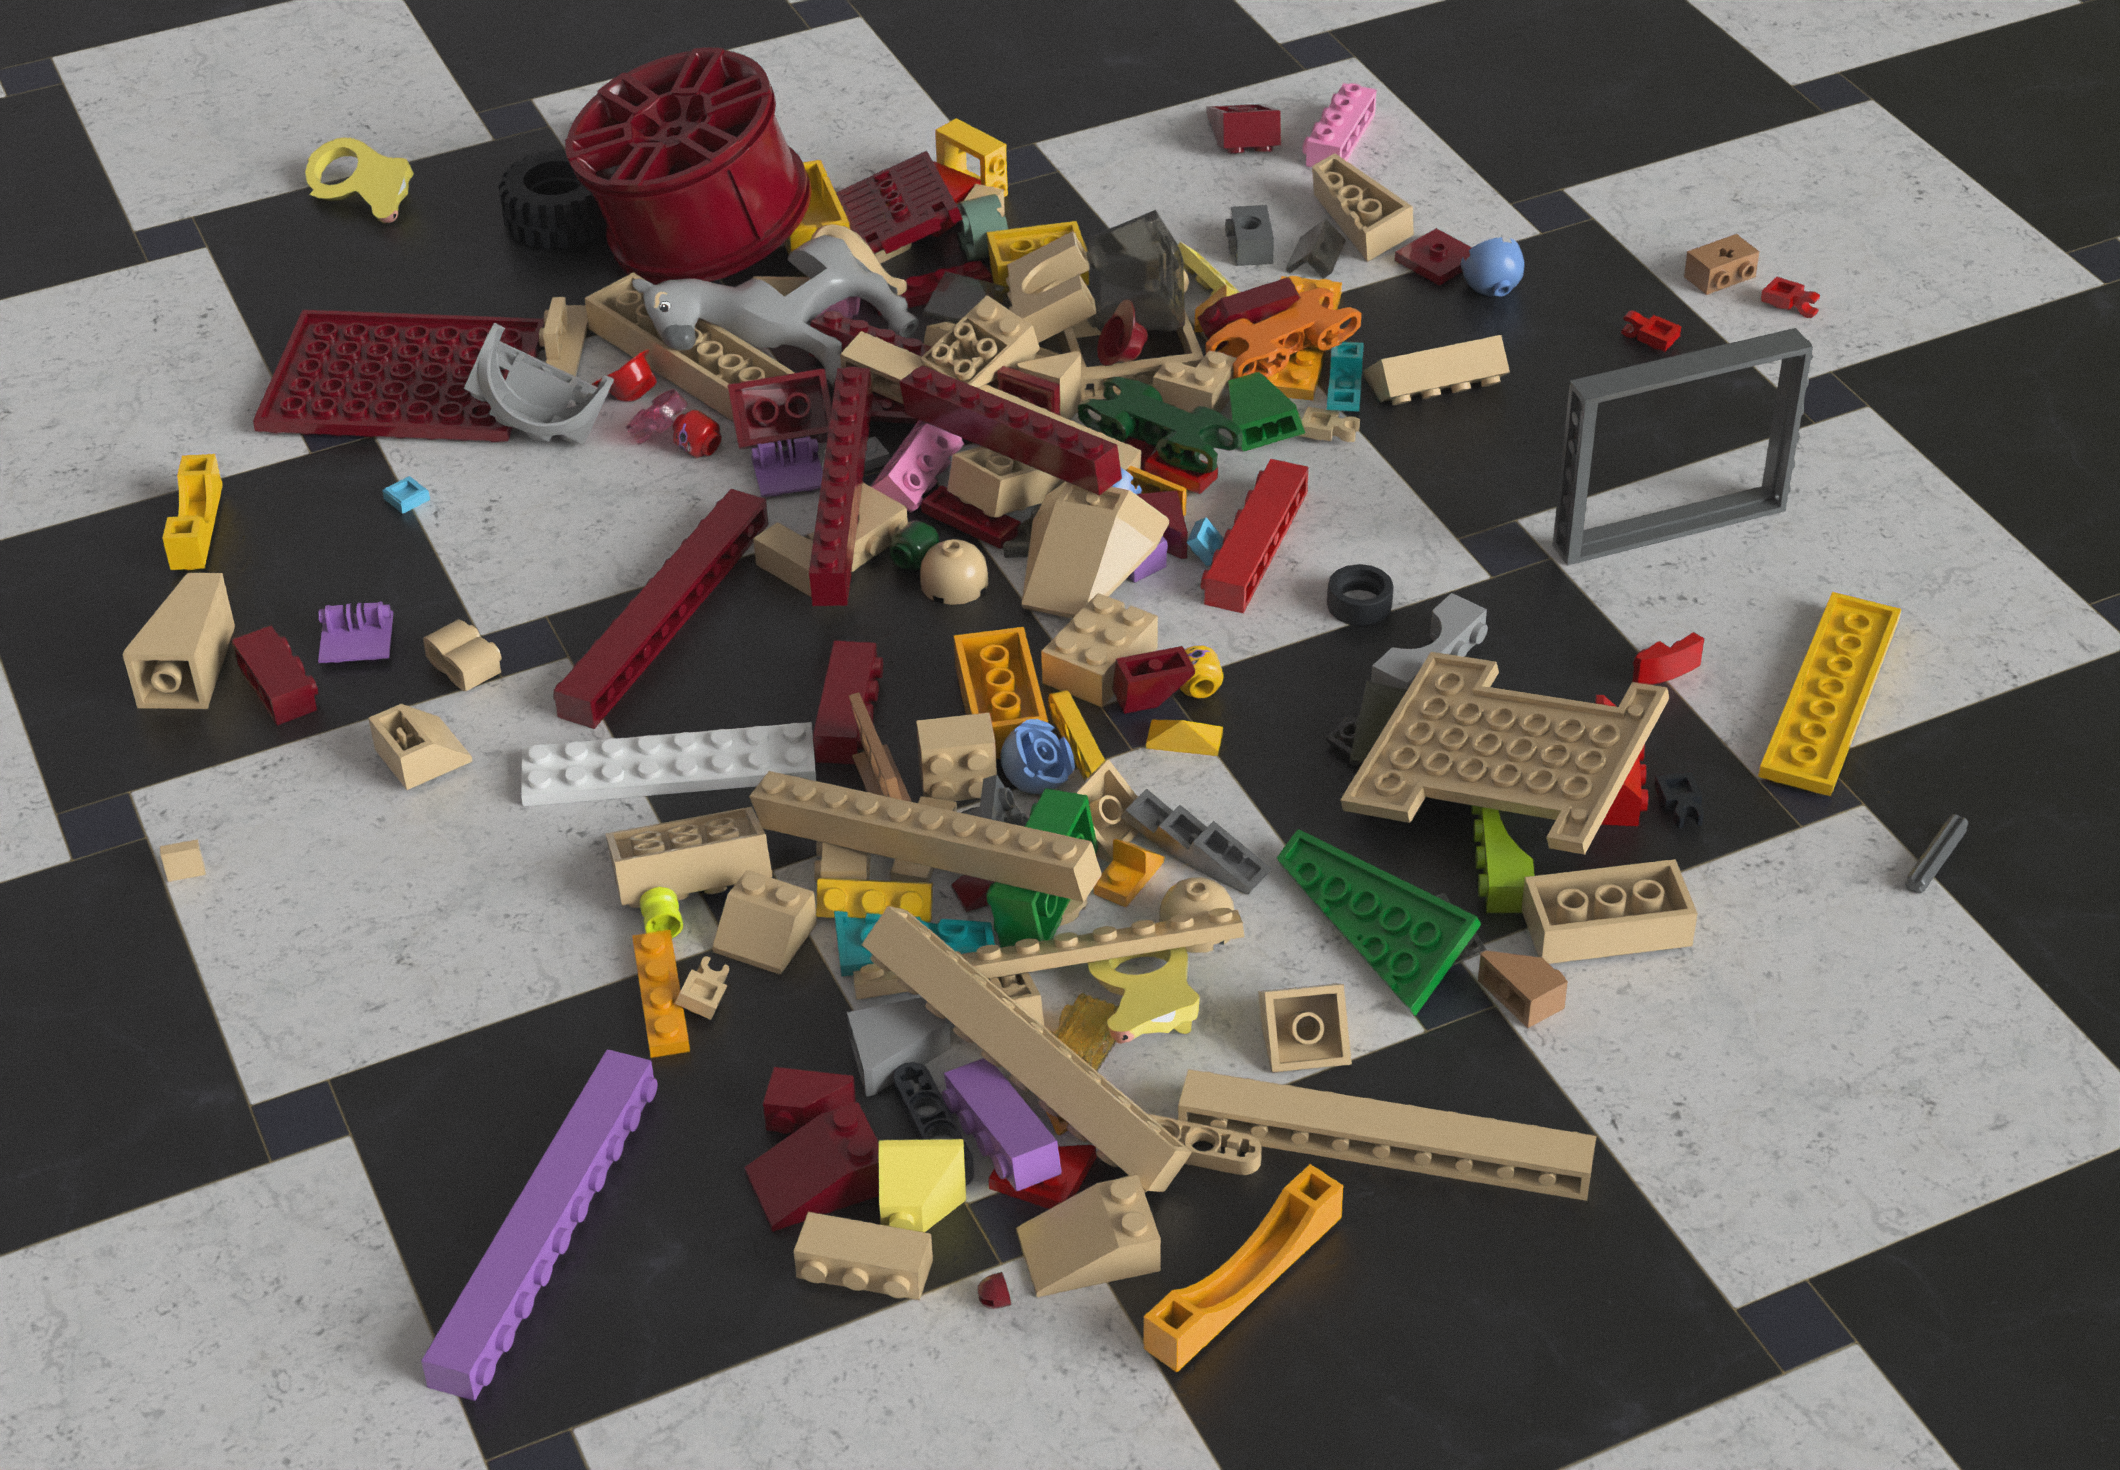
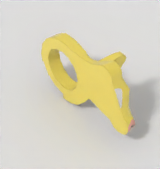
[305,137,414,223]
[1087,947,1200,1044]

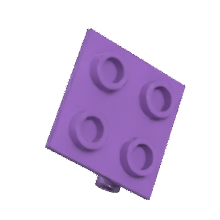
[751,436,823,497]
[318,601,393,663]

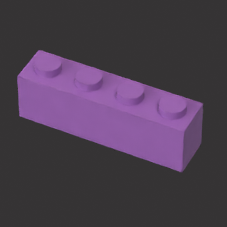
[942,1058,1062,1192]

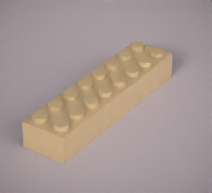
[585,273,795,422]

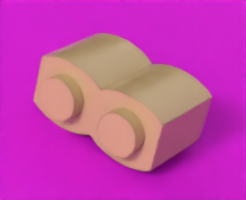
[423,619,502,691]

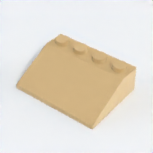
[605,807,772,908]

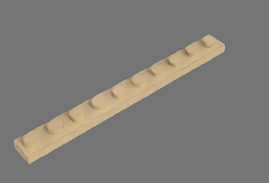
[853,908,1245,1000]

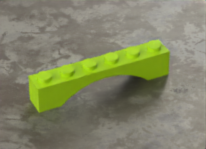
[1471,805,1535,913]

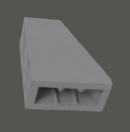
[847,997,955,1097]

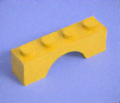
[162,454,223,570]

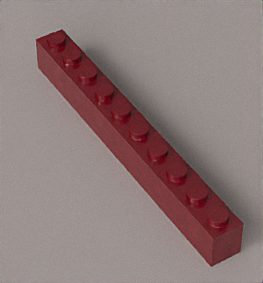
[809,366,873,606]
[553,489,769,729]

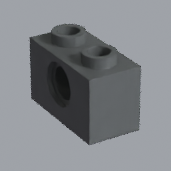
[1225,205,1274,266]

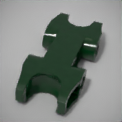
[1078,377,1243,473]

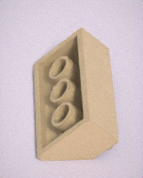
[1363,335,1510,405]

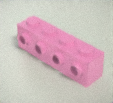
[1303,83,1376,167]
[870,420,964,513]

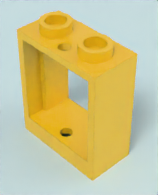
[935,118,1008,197]

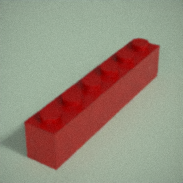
[1200,459,1309,614]

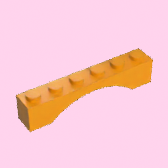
[1144,1164,1343,1372]

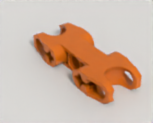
[1206,288,1362,379]

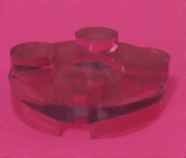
[626,389,688,445]

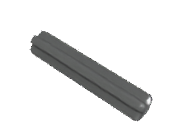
[1905,814,1968,893]

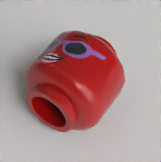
[672,410,722,458]

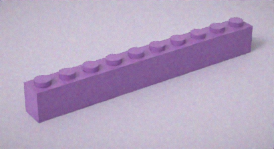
[421,1049,658,1401]

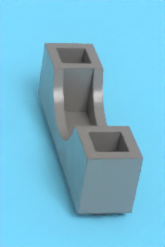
[1370,593,1488,706]

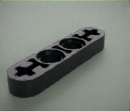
[894,1062,974,1186]

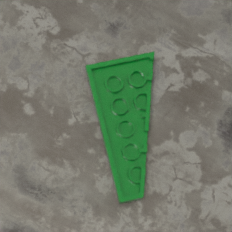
[1277,829,1481,1016]

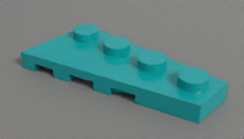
[834,911,995,977]

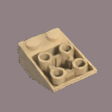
[920,295,1040,388]

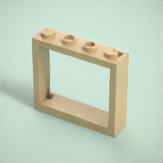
[1057,295,1204,401]

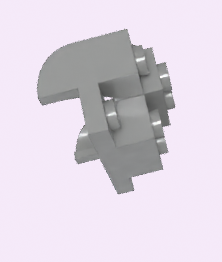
[464,323,614,445]

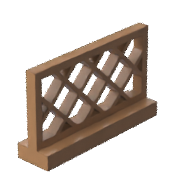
[849,692,912,802]

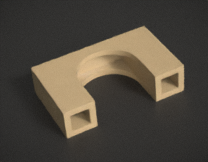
[1006,231,1096,343]
[753,483,908,597]

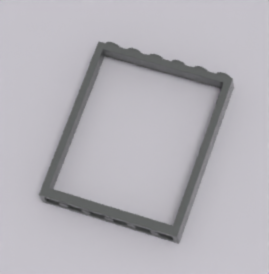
[1552,328,1813,566]

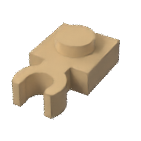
[1299,407,1360,442]
[675,956,729,1020]

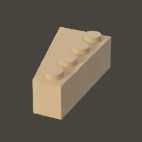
[1312,153,1414,262]

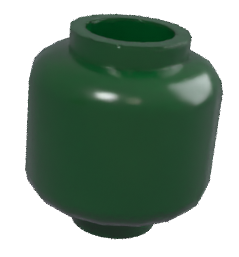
[890,521,939,571]

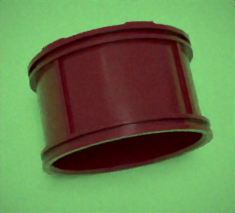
[565,47,812,285]

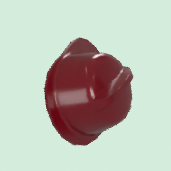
[1097,299,1147,366]

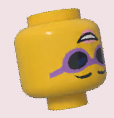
[1180,645,1224,698]

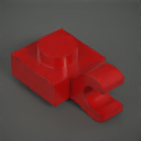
[1761,276,1820,318]
[1621,311,1682,352]

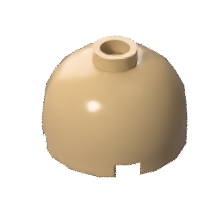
[920,539,988,605]
[1159,877,1235,953]

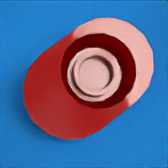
[592,349,657,401]

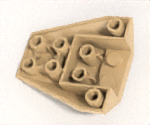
[1022,481,1169,619]

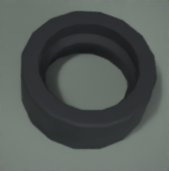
[1327,564,1394,626]

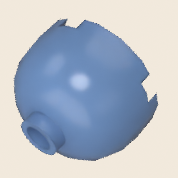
[1461,237,1524,297]
[1000,719,1075,794]

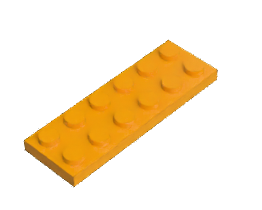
[1267,276,1342,401]

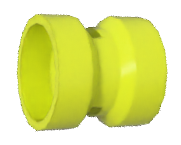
[639,887,683,938]

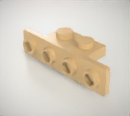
[539,297,588,377]

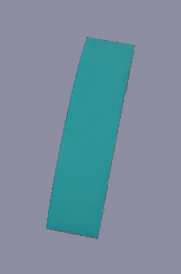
[1327,342,1364,412]

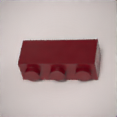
[232,626,319,726]

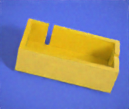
[783,159,850,255]

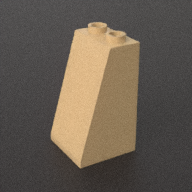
[123,573,235,709]

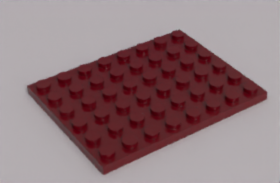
[253,310,545,442]

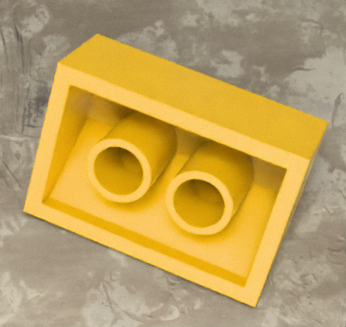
[986,221,1089,297]

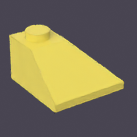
[879,1139,966,1233]

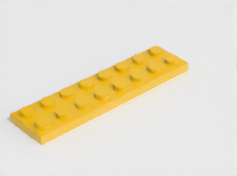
[1758,592,1901,796]

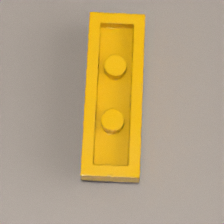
[816,877,933,922]

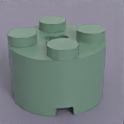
[956,194,1008,262]

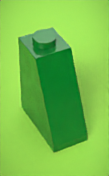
[1228,372,1305,452]

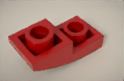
[1632,632,1704,685]

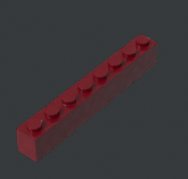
[899,366,1122,495]

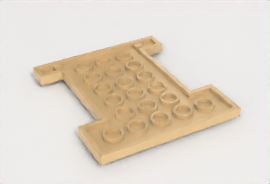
[1340,652,1669,855]

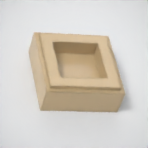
[160,839,206,882]

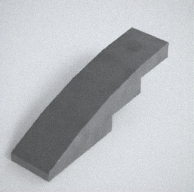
[1121,788,1271,894]

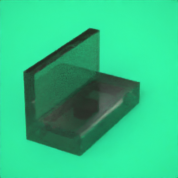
[1286,219,1346,279]

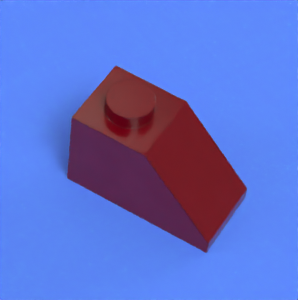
[1137,490,1188,559]
[1112,646,1195,714]
[763,1067,856,1133]

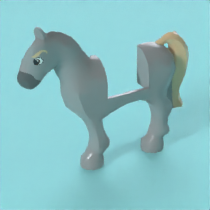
[632,224,919,388]

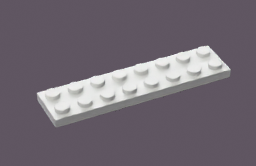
[521,722,816,806]

